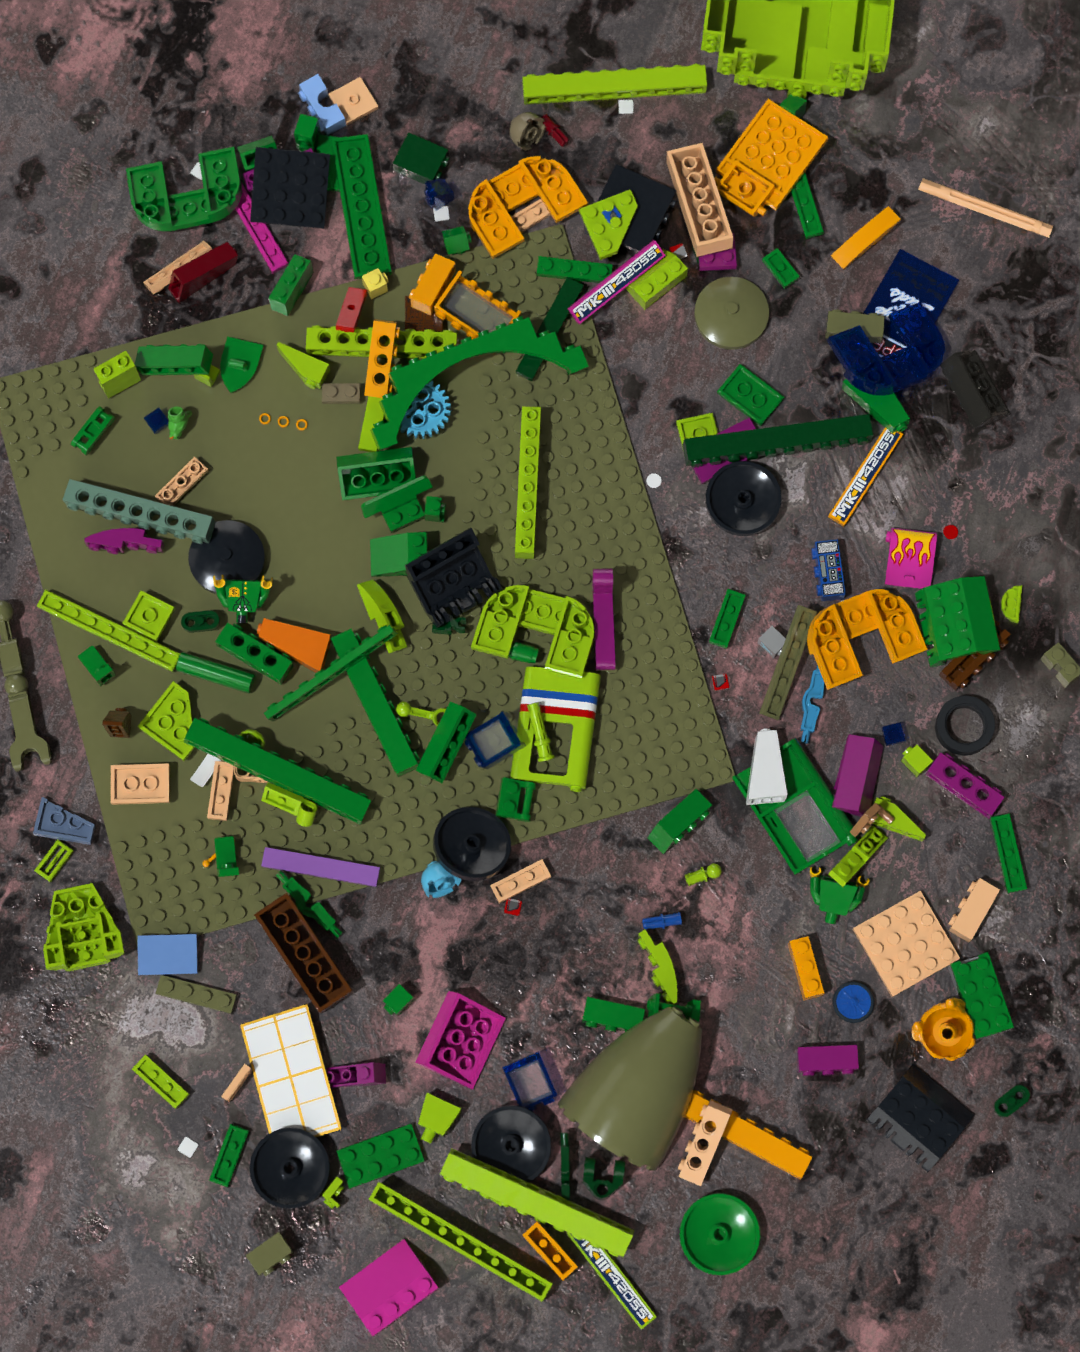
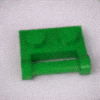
[495,777,536,822]

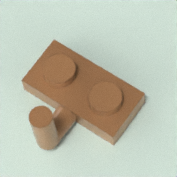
[850,803,894,837]

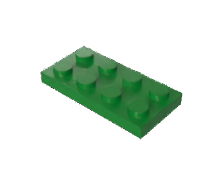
[337,1124,425,1189]

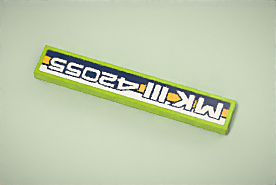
[566,1232,657,1329]

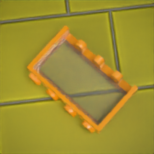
[434,270,521,339]

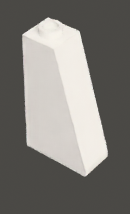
[746,729,787,805]

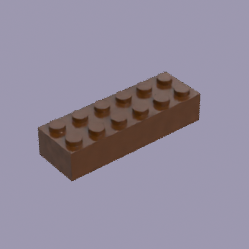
[254,893,353,1014]

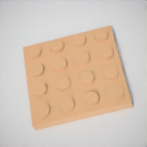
[853,891,960,997]

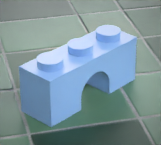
[298,74,346,136]

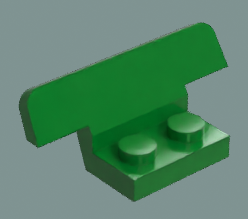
[361,475,432,533]

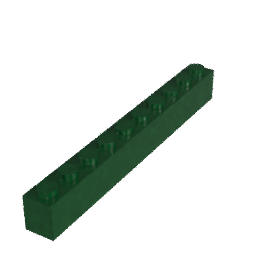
[682,414,873,468]

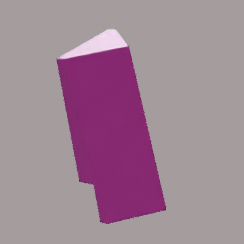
[832,734,883,817]

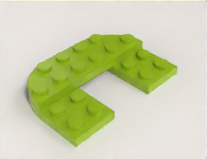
[471,585,594,678]

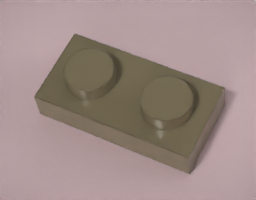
[322,383,360,404]

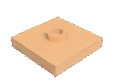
[329,77,379,126]

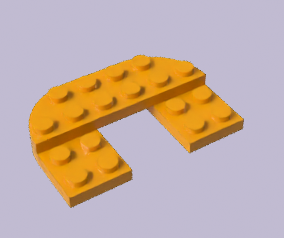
[468,156,588,259]
[807,589,928,690]

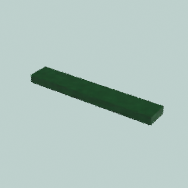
[515,277,584,381]

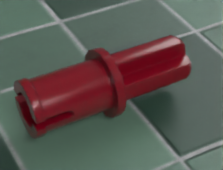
[541,114,569,147]

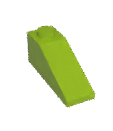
[277,342,330,390]
[873,797,926,842]

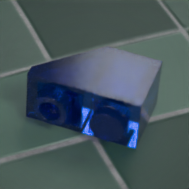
[424,178,454,211]

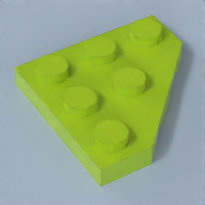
[579,189,638,260]
[137,681,195,761]

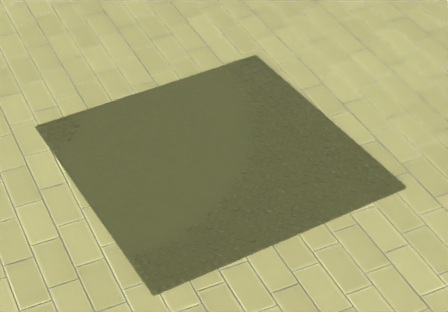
[0,224,735,949]

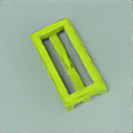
[34,839,74,883]

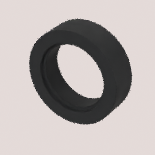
[935,696,995,756]

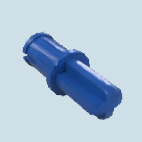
[642,912,682,930]

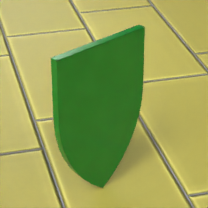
[220,336,264,393]

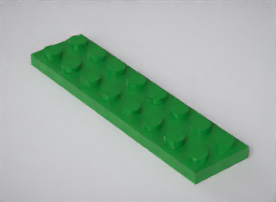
[331,134,391,280]

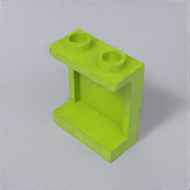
[93,351,141,399]

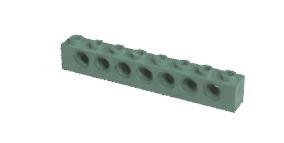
[63,479,216,544]

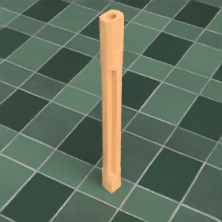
[918,178,1053,237]

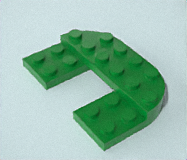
[126,147,242,231]

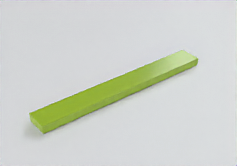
[37,589,180,672]

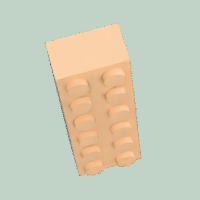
[666,143,733,257]

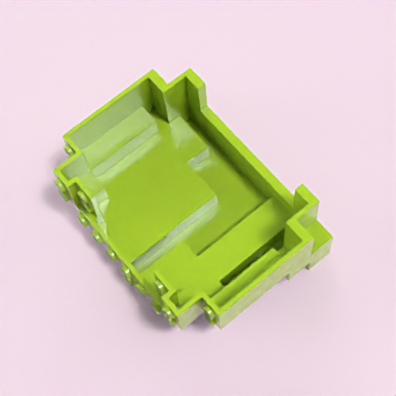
[701,0,895,99]

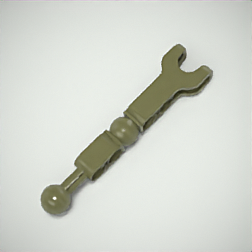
[0,600,52,772]

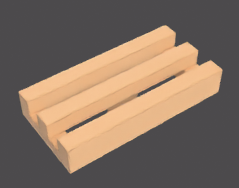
[221,1064,252,1102]

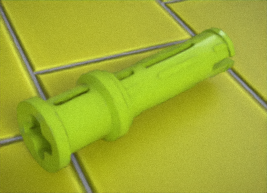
[527,702,555,762]

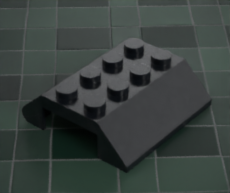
[405,527,502,628]
[866,1063,974,1172]

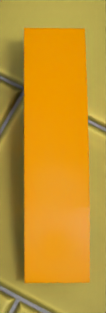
[831,206,901,270]

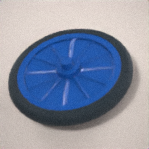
[833,981,874,1023]

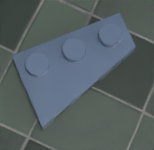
[33,797,95,845]

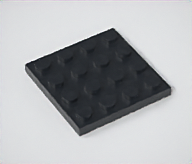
[250,147,330,229]

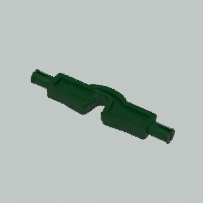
[560,1133,570,1201]

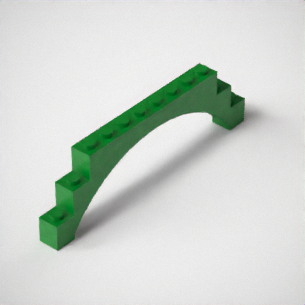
[370,316,589,451]

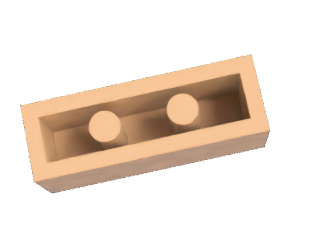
[948,878,1000,942]

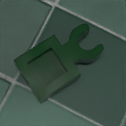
[432,614,467,635]

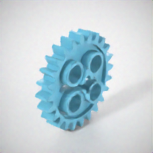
[400,381,451,439]

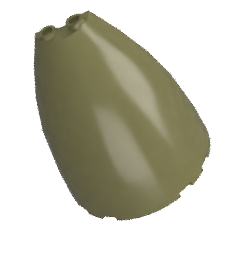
[558,1006,702,1171]

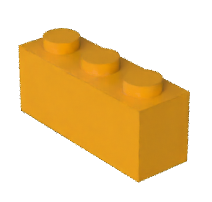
[409,253,456,315]
[788,936,824,1001]
[522,1222,578,1281]

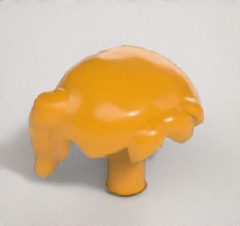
[911,997,975,1061]

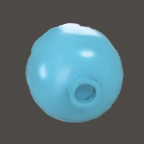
[421,861,461,898]

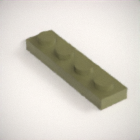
[155,975,237,1014]

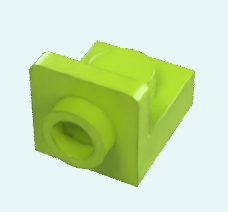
[322,1177,344,1209]

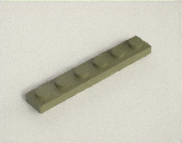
[759,605,817,720]

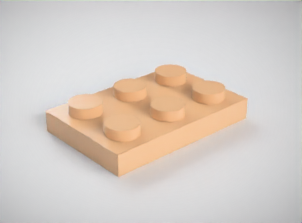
[111,763,170,805]

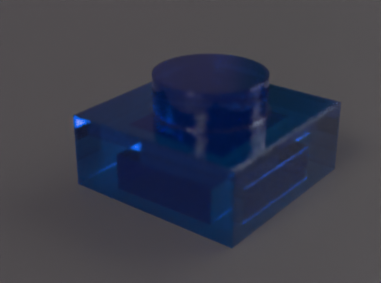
[144,408,169,434]
[881,722,906,747]

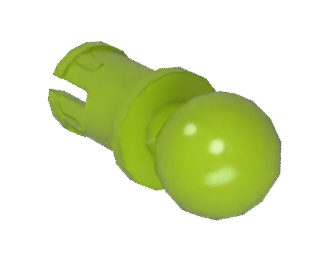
[684,863,722,886]

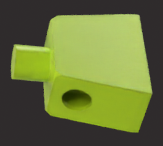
[418,1093,462,1144]

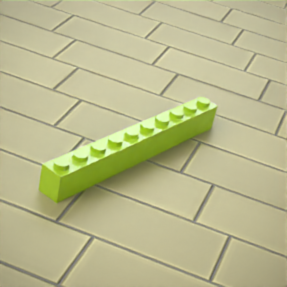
[522,64,707,105]
[440,1148,635,1257]
[369,1182,552,1302]

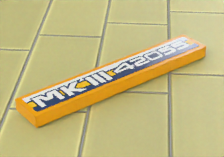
[828,427,903,527]

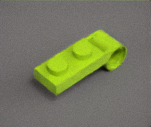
[261,782,317,827]

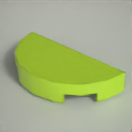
[1001,585,1022,624]

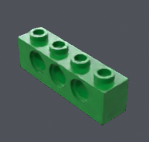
[215,622,293,685]

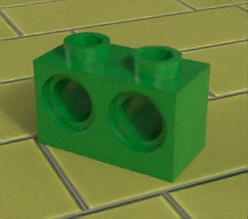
[294,114,321,152]

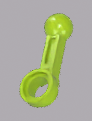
[396,702,446,726]

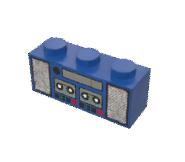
[811,539,846,602]

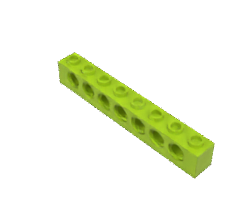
[306,325,457,359]
[515,406,541,559]

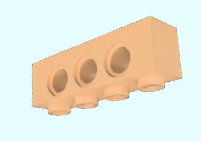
[678,1100,732,1186]

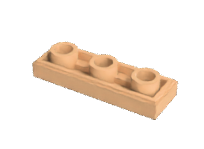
[155,457,209,506]

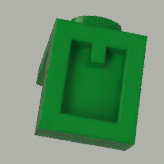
[78,646,116,687]
[214,836,239,877]

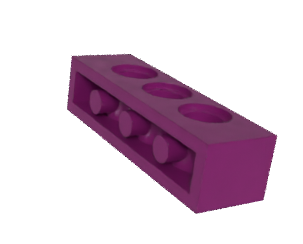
[925,752,1005,819]

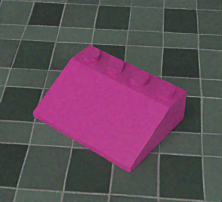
[415,991,506,1090]
[339,1239,439,1337]

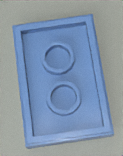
[137,934,198,975]

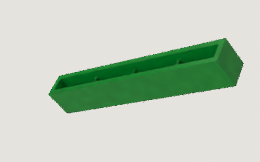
[331,628,420,777]

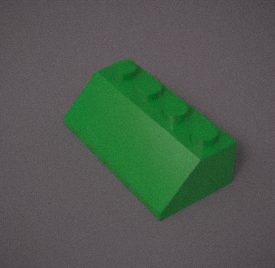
[336,447,416,500]

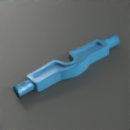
[800,665,824,744]

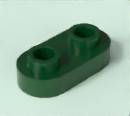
[181,611,220,633]
[993,1085,1030,1118]

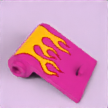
[885,527,937,589]

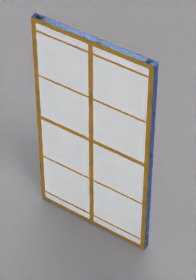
[240,1004,342,1137]

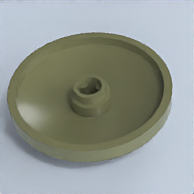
[694,277,769,350]

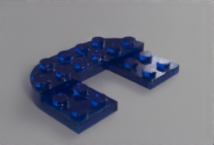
[827,302,945,396]

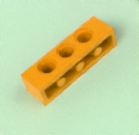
[364,319,400,398]

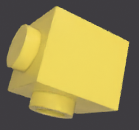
[362,268,389,300]

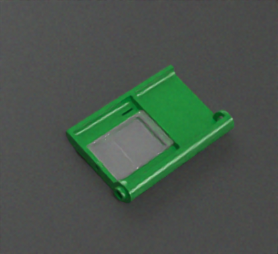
[732,738,859,875]

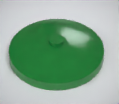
[679,1194,760,1275]

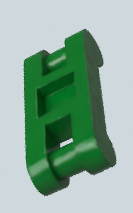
[71,406,115,455]

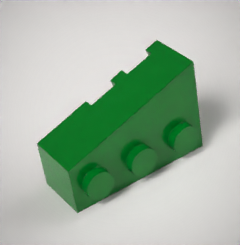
[648,789,712,855]

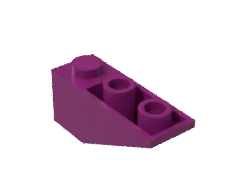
[325,1062,386,1088]

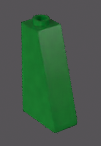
[842,364,910,434]

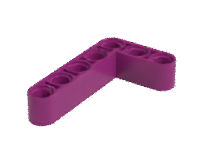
[592,568,615,670]

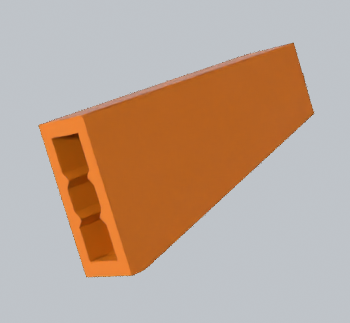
[257,618,331,673]

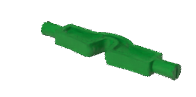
[275,870,343,938]

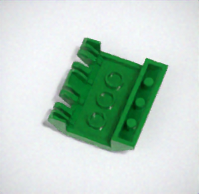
[915,576,1001,667]

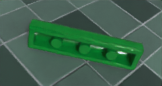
[176,652,255,694]

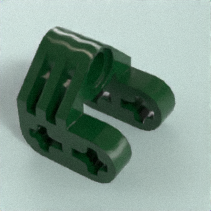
[583,1157,625,1201]

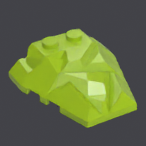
[43,883,124,971]

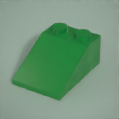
[370,532,428,577]

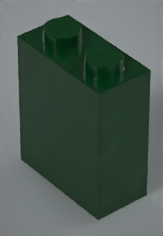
[392,132,450,188]

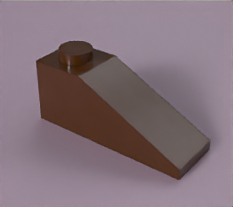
[102,708,132,738]

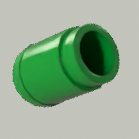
[509,642,539,664]

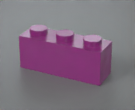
[796,1045,859,1076]

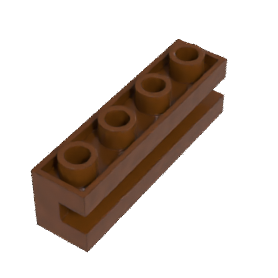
[939,620,1011,691]

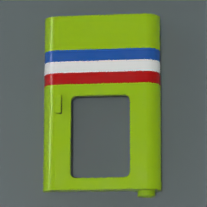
[510,667,601,792]

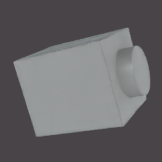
[757,626,786,659]

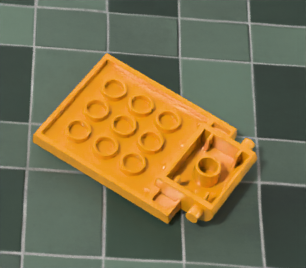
[714,99,829,217]

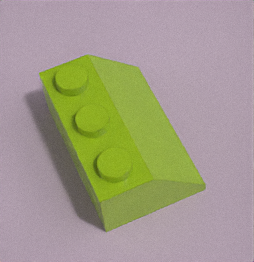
[625,249,688,310]

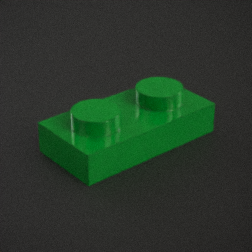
[762,248,800,289]

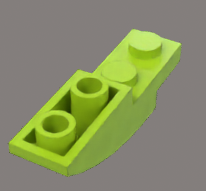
[357,580,407,654]
[828,825,888,887]
[637,930,678,1005]

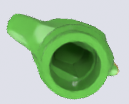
[168,406,192,439]

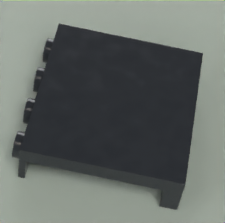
[585,164,678,253]

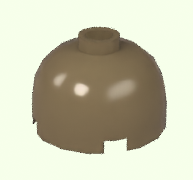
[509,112,545,151]

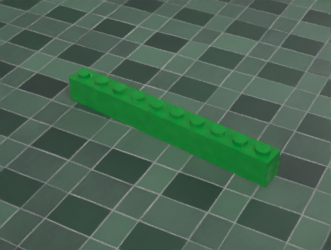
[184,718,371,825]

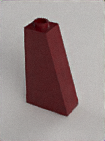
[168,241,238,303]

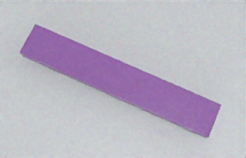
[261,847,380,887]

